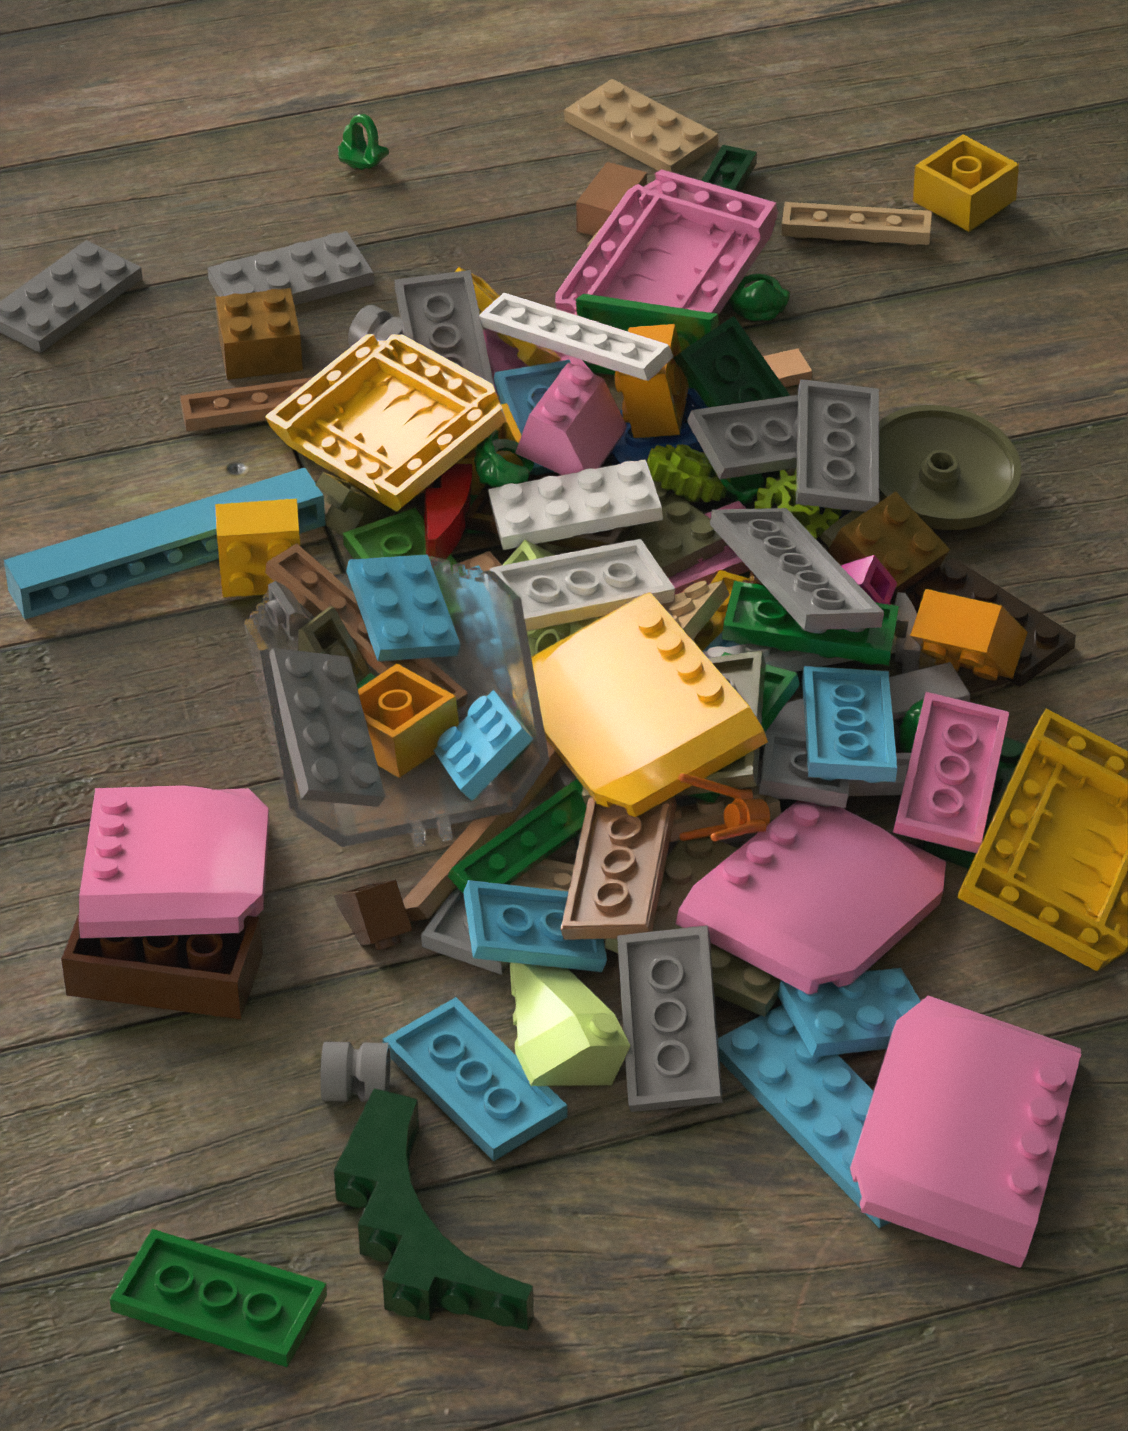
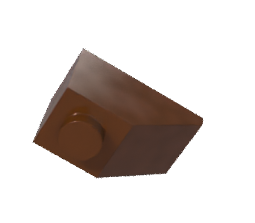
[334,879,412,950]

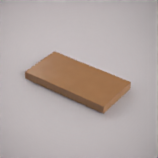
[560,796,677,940]

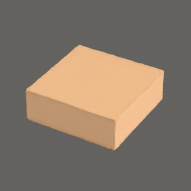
[763,348,812,388]

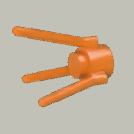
[678,773,770,841]

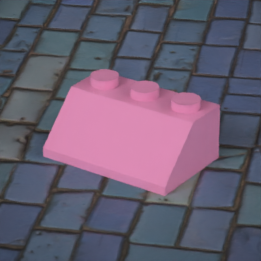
[515,362,627,475]

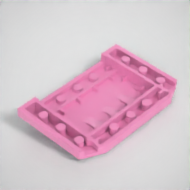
[555,169,778,315]
[79,786,269,938]
[676,800,946,995]
[850,996,1081,1268]

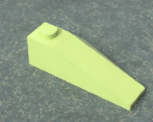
[510,962,631,1086]

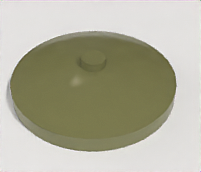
[879,405,1021,530]

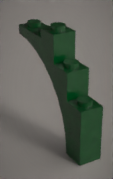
[334,1088,534,1331]

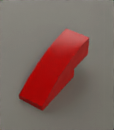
[424,464,472,571]

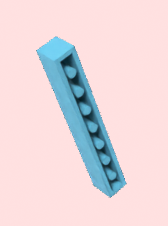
[4,467,326,620]

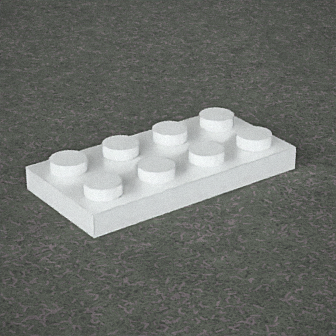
[488,459,663,550]
[488,539,675,632]

